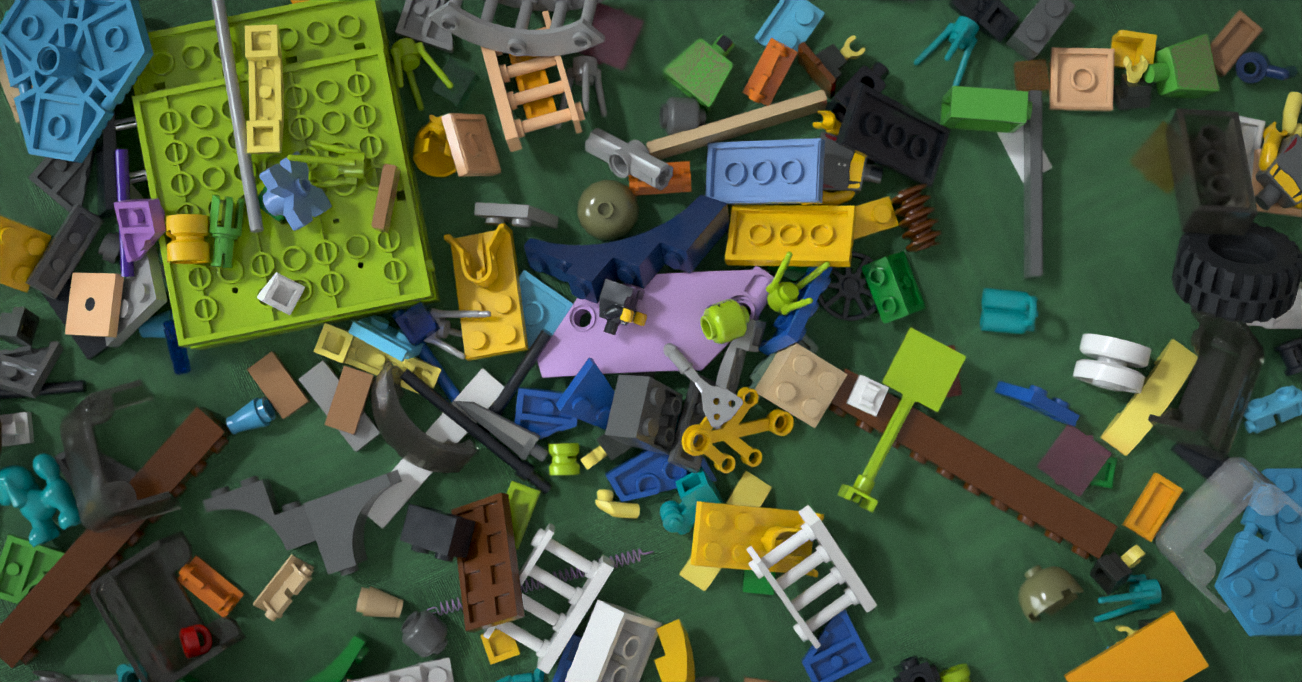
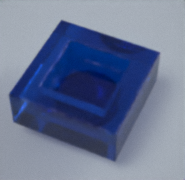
[395,301,441,346]

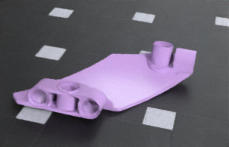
[537,266,781,378]

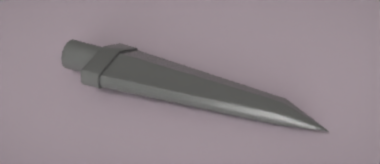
[453,401,549,462]

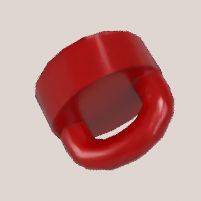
[179,624,213,659]

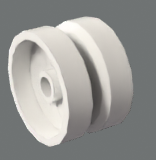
[1073,334,1151,393]

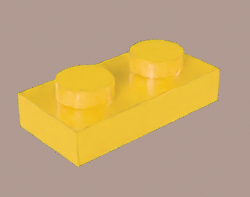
[853,196,898,240]

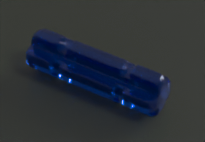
[163,319,191,376]

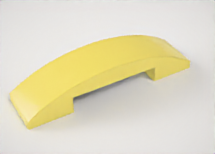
[245,24,284,154]
[313,323,442,394]
[1100,339,1198,456]
[679,470,772,591]

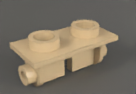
[253,554,314,622]

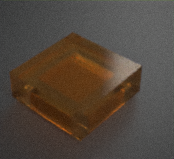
[1013,59,1049,92]

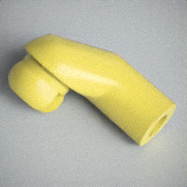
[595,489,640,519]

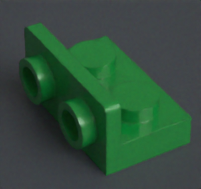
[862,251,926,324]

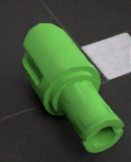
[209,194,245,268]

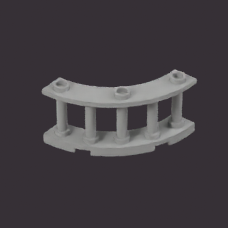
[428,0,605,56]

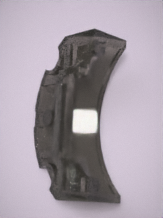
[371,361,482,473]

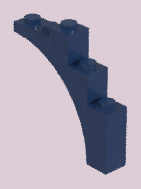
[524,195,730,304]

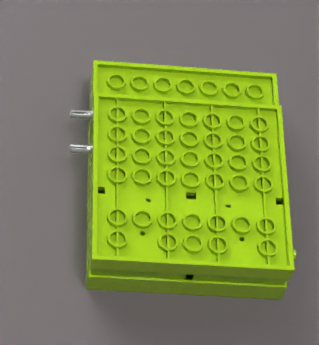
[114,0,441,350]

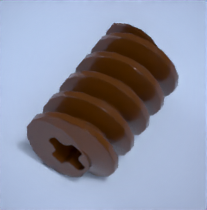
[891,183,945,252]

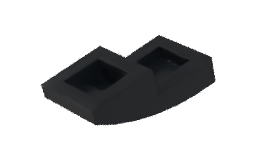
[948,0,1019,42]

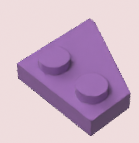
[114,198,166,262]

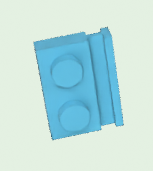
[753,0,825,52]
[348,315,424,362]

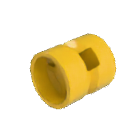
[166,214,211,264]

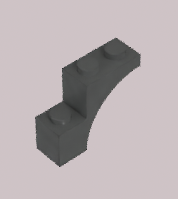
[203,475,316,551]

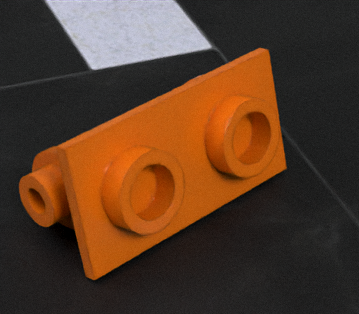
[742,38,798,106]
[629,161,692,196]
[176,555,244,619]

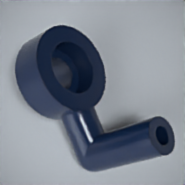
[1236,51,1298,83]

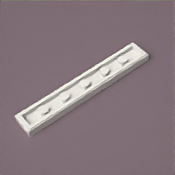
[368,368,504,529]

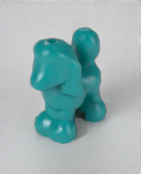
[0,453,91,547]

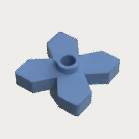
[259,151,332,231]

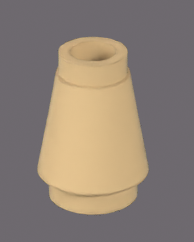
[355,586,404,618]

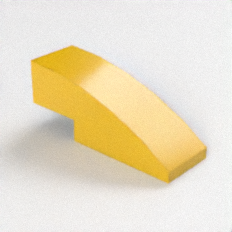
[654,619,695,682]

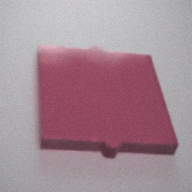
[578,3,644,71]
[1037,425,1112,497]

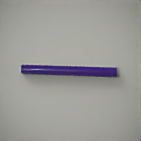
[115,149,134,277]

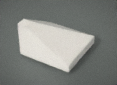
[257,272,305,315]

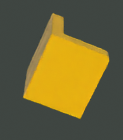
[1110,30,1157,69]

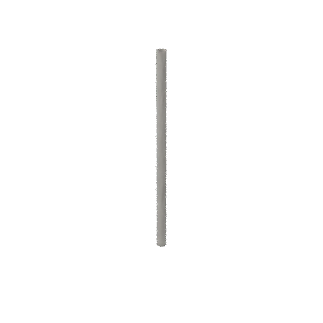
[211,0,264,233]

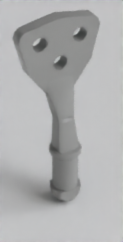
[663,343,743,428]

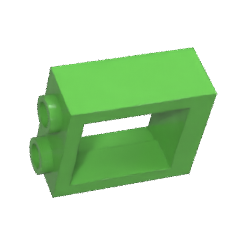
[940,86,1032,133]

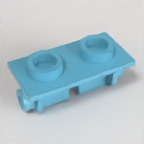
[1236,385,1302,434]

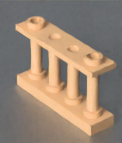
[481,10,585,152]

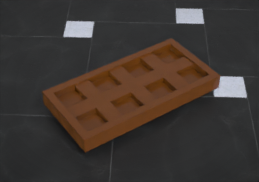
[451,492,525,633]

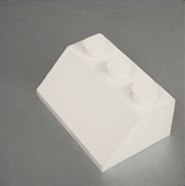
[565,600,662,682]

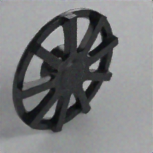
[818,252,877,321]

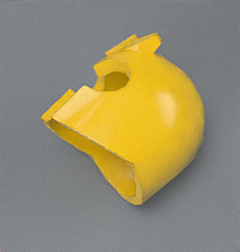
[413,115,457,177]

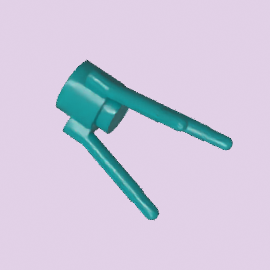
[914,16,980,86]
[1094,574,1162,623]

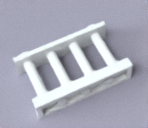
[746,505,877,649]
[483,523,614,674]

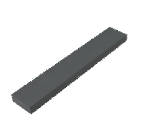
[1024,90,1043,279]

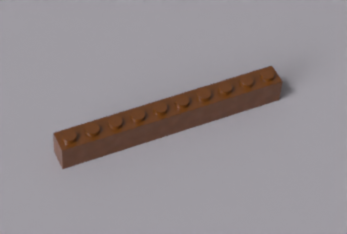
[828,368,1118,560]
[0,407,231,668]

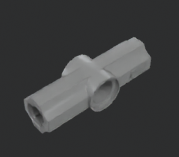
[585,128,673,191]

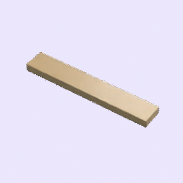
[646,90,827,160]

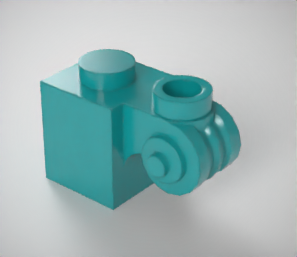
[660,467,723,535]

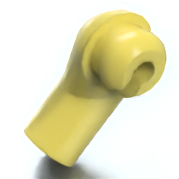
[1282,92,1302,138]

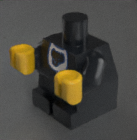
[599,279,647,335]

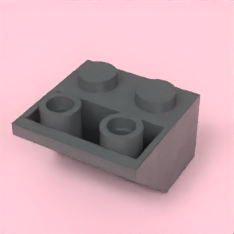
[605,375,683,455]

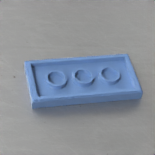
[705,138,825,205]

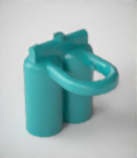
[980,288,1039,334]

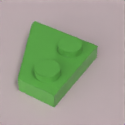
[0,534,66,604]

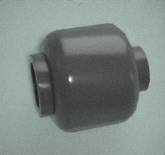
[659,96,706,136]
[400,610,448,657]

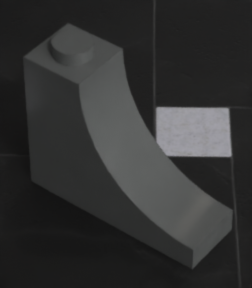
[303,469,402,576]

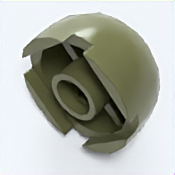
[577,179,639,241]
[1018,565,1084,624]

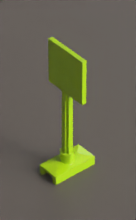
[837,327,967,513]

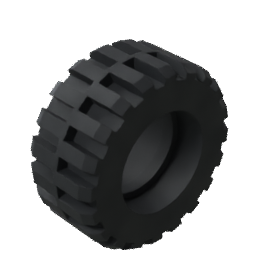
[1171,219,1302,323]

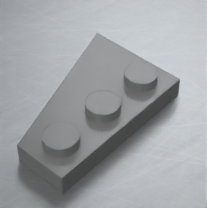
[105,247,167,348]

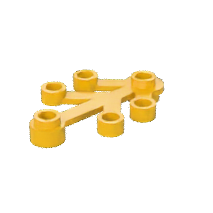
[682,387,794,474]

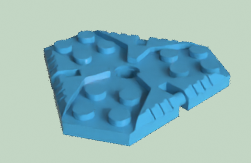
[0,0,153,163]
[1214,468,1302,637]

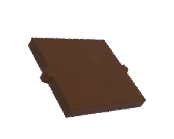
[798,41,836,99]

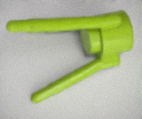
[390,38,453,111]
[287,140,366,189]
[766,252,830,316]

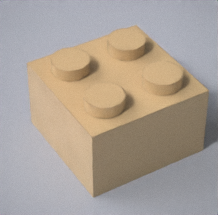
[755,343,848,428]

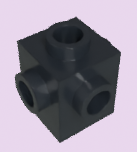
[892,655,941,682]

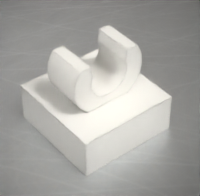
[846,375,889,417]

